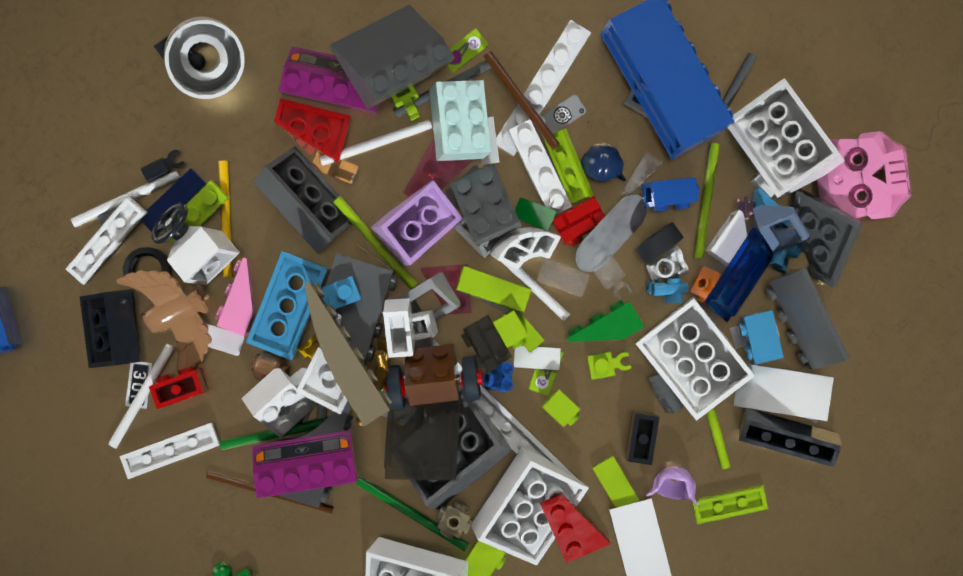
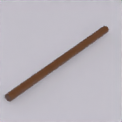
[206,471,334,514]

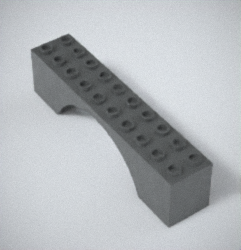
[278,253,398,508]

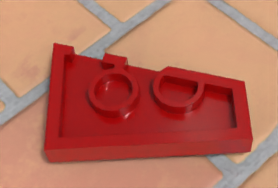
[274,98,351,164]
[540,493,611,563]

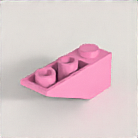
[215,257,256,336]

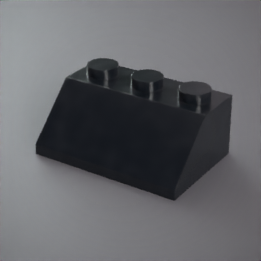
[79,289,140,368]

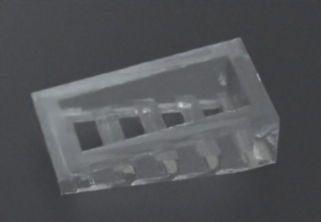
[620,153,663,198]

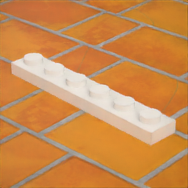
[496,20,591,156]

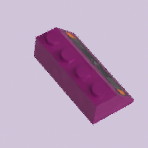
[279,46,379,114]
[252,430,359,498]

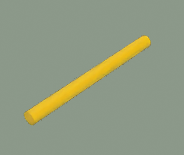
[218,161,233,277]

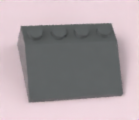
[329,4,455,110]
[766,268,850,370]
[390,389,513,510]

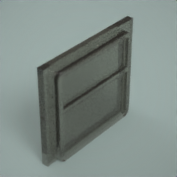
[384,392,461,481]

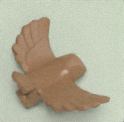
[116,270,212,372]

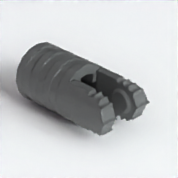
[648,372,683,414]

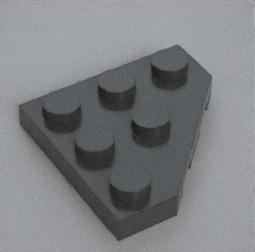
[791,189,863,288]

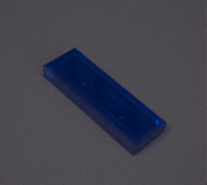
[140,168,207,232]

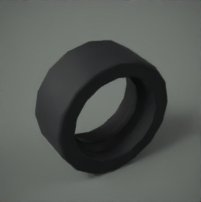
[635,222,684,264]
[123,247,172,292]

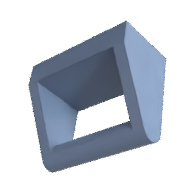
[752,205,809,253]

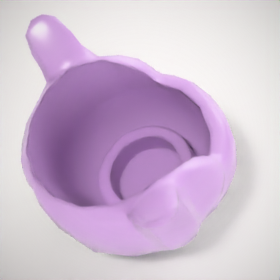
[646,466,699,506]

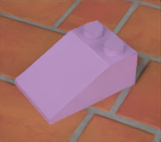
[371,180,463,265]

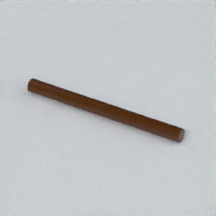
[484,51,560,150]

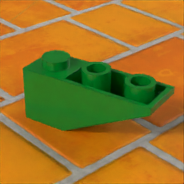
[566,300,645,342]

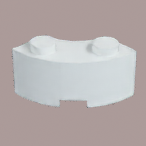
[489,227,561,270]

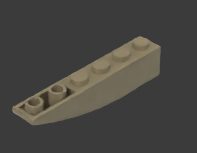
[305,281,392,426]

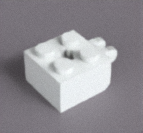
[242,367,316,438]

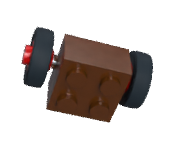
[384,344,483,410]

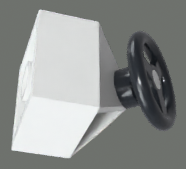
[151,202,240,285]

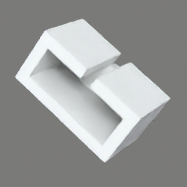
[383,298,415,358]

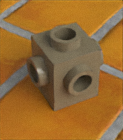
[436,502,472,539]

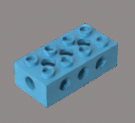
[246,251,330,360]

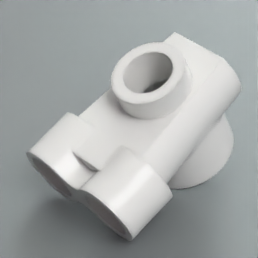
[646,246,689,281]

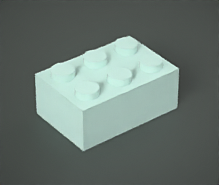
[429,80,491,161]

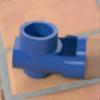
[483,362,513,393]

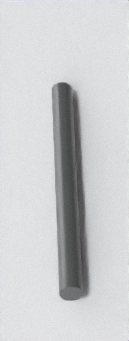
[393,55,499,118]

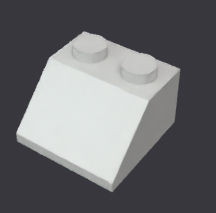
[704,210,749,268]

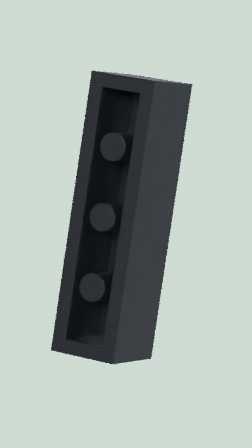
[738,407,842,467]

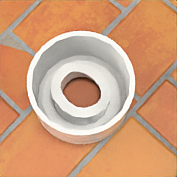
[164,17,245,99]

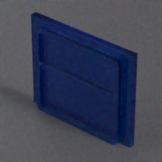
[704,227,773,323]

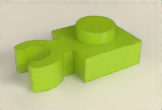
[587,351,631,380]

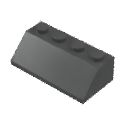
[253,146,353,254]

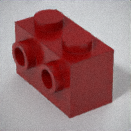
[149,366,208,409]

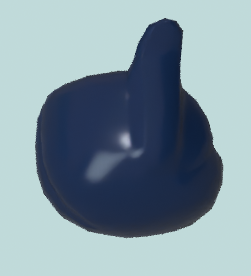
[581,143,626,181]

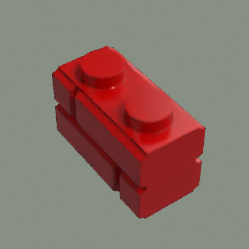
[552,196,605,247]

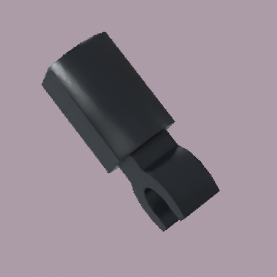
[141,150,186,183]

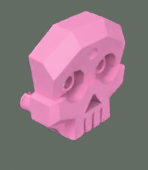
[817,131,912,219]

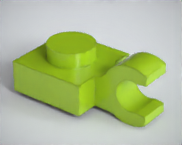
[392,86,420,121]

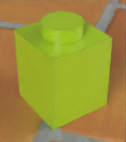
[492,310,528,349]
[542,388,580,427]

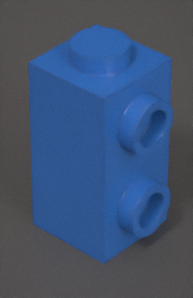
[641,177,700,212]

